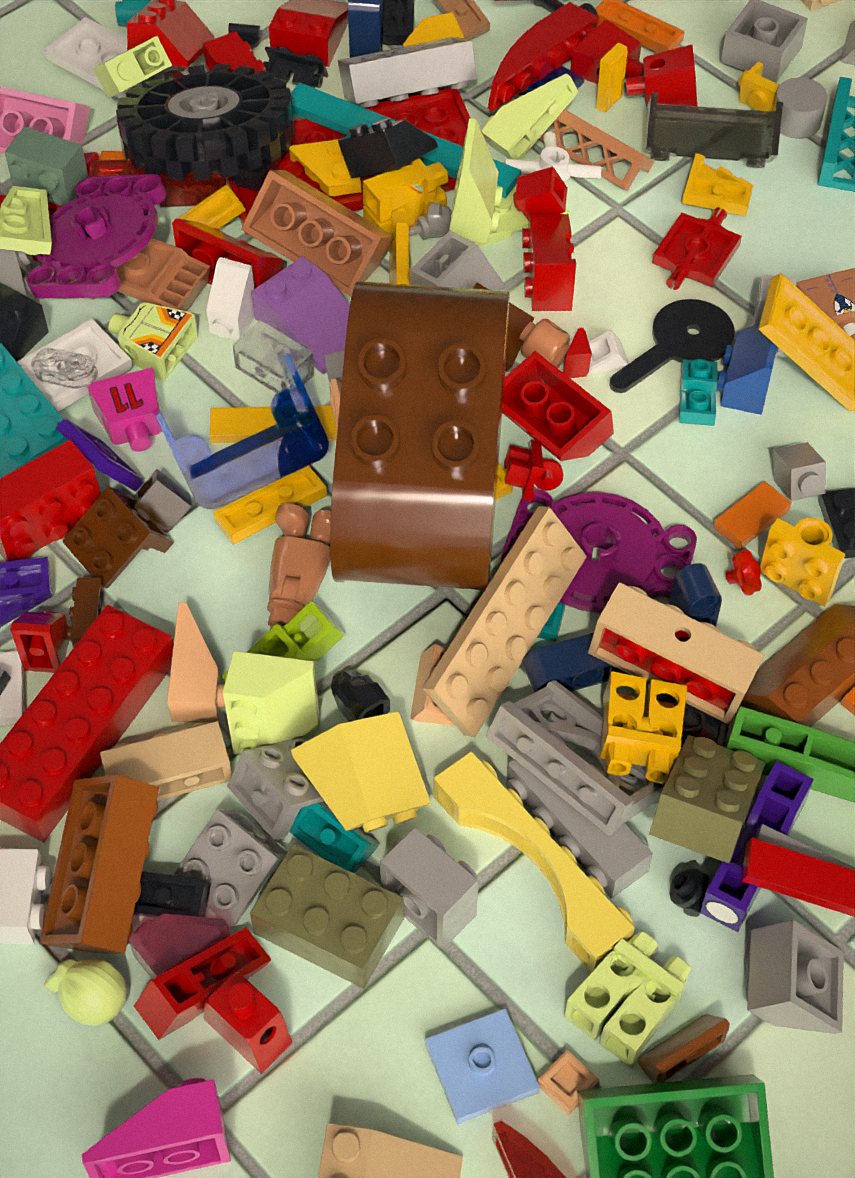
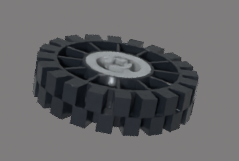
[116,64,295,181]

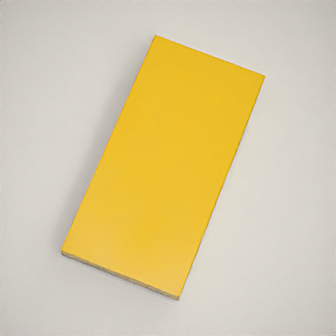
[758,273,855,412]

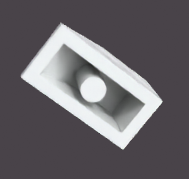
[206,257,255,342]

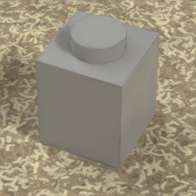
[774,442,826,501]

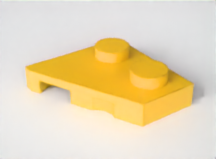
[289,139,361,197]
[682,153,754,216]

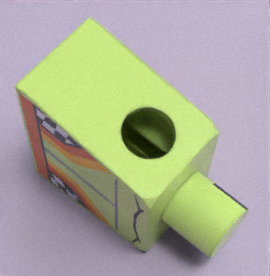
[109,302,198,381]

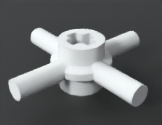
[504,132,601,182]

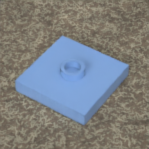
[425,1009,540,1124]

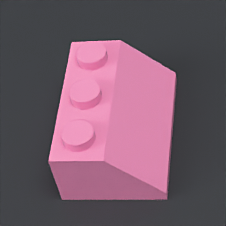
[0,87,90,154]

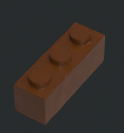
[67,577,104,648]

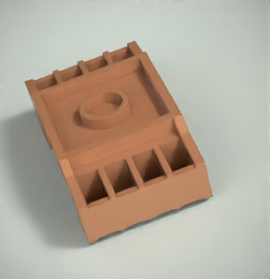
[70,238,210,311]

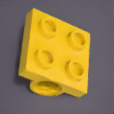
[760,518,845,607]

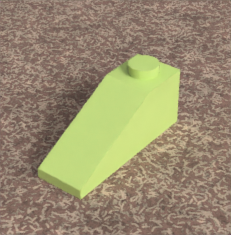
[481,74,579,160]

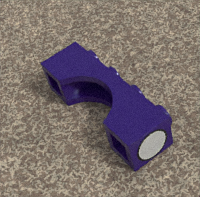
[700,761,814,932]

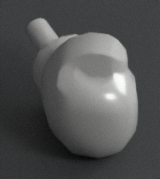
[409,202,451,240]

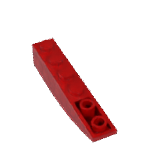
[487,2,599,111]

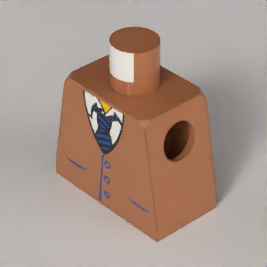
[796,268,855,341]

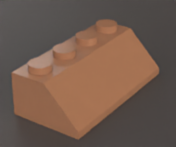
[241,170,394,297]

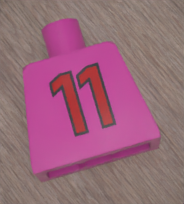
[87,367,162,452]

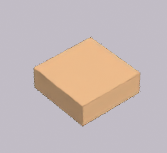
[537,1050,600,1115]

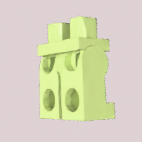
[564,931,691,1068]

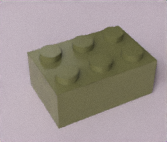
[649,735,766,863]
[250,844,404,989]

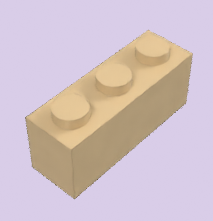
[100,721,232,801]

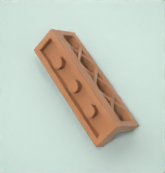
[539,109,655,191]

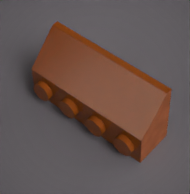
[740,604,855,727]
[39,774,159,954]

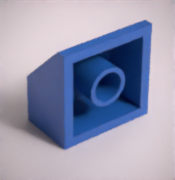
[716,323,777,415]

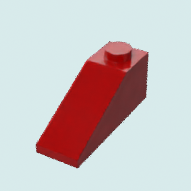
[134,927,271,1040]

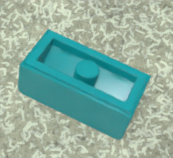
[289,801,380,874]

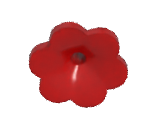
[726,549,762,596]

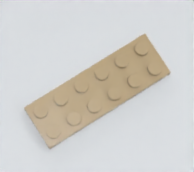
[423,506,587,738]

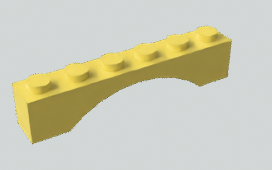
[433,751,634,973]

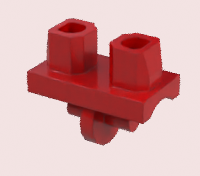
[504,440,564,501]

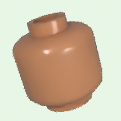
[519,319,570,368]

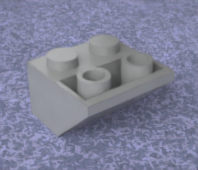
[410,231,504,290]

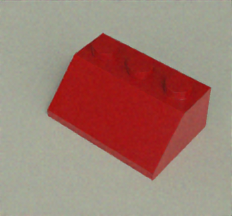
[127,0,214,68]
[172,218,283,289]
[502,351,614,461]

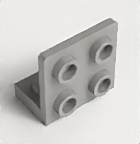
[227,737,324,841]
[174,809,288,925]

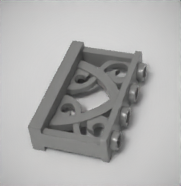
[486,680,671,836]

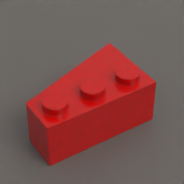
[522,214,576,311]

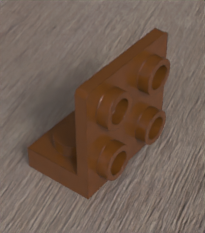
[63,486,174,588]

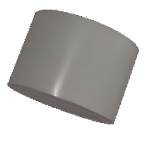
[771,77,827,139]

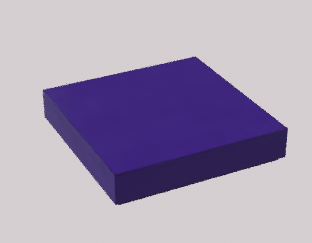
[56,418,144,492]

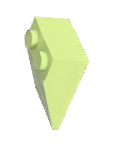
[449,118,503,244]

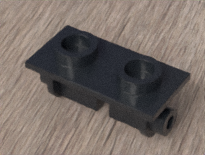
[263,46,329,88]

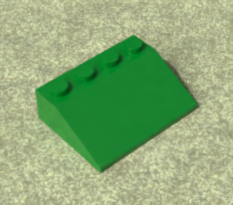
[577,1074,774,1178]

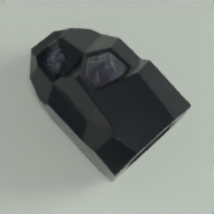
[331,670,390,722]

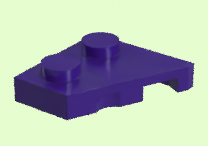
[0,557,52,628]

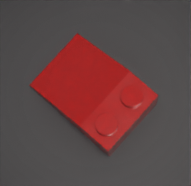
[268,0,348,67]

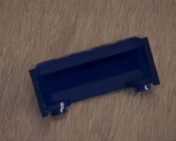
[152,351,329,509]

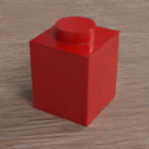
[513,166,568,221]

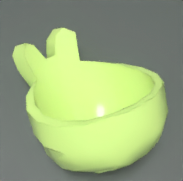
[44,959,127,1026]

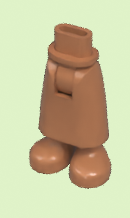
[267,503,331,627]

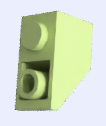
[93,36,172,98]

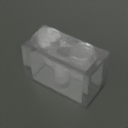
[233,320,315,400]

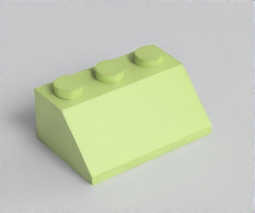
[223,651,320,755]

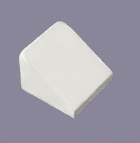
[589,330,629,374]

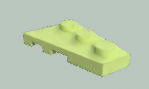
[0,186,52,255]

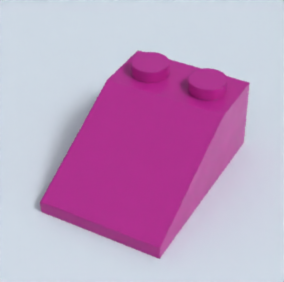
[82,1078,231,1178]

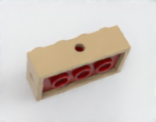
[588,582,765,725]

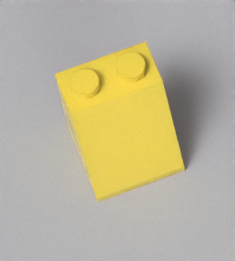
[291,711,431,833]

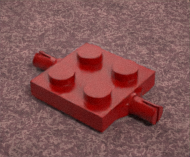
[652,207,742,290]

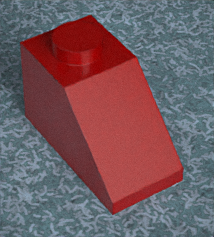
[10,610,69,673]

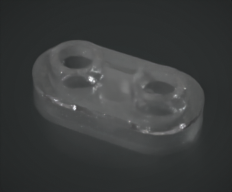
[31,348,98,389]

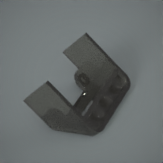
[644,93,783,168]

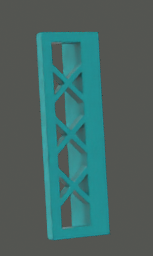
[818,77,855,192]

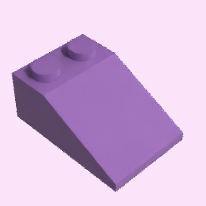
[252,256,350,374]

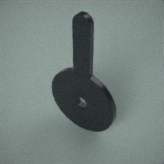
[609,299,735,393]

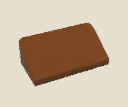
[638,1015,730,1083]

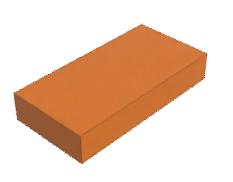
[713,481,792,550]

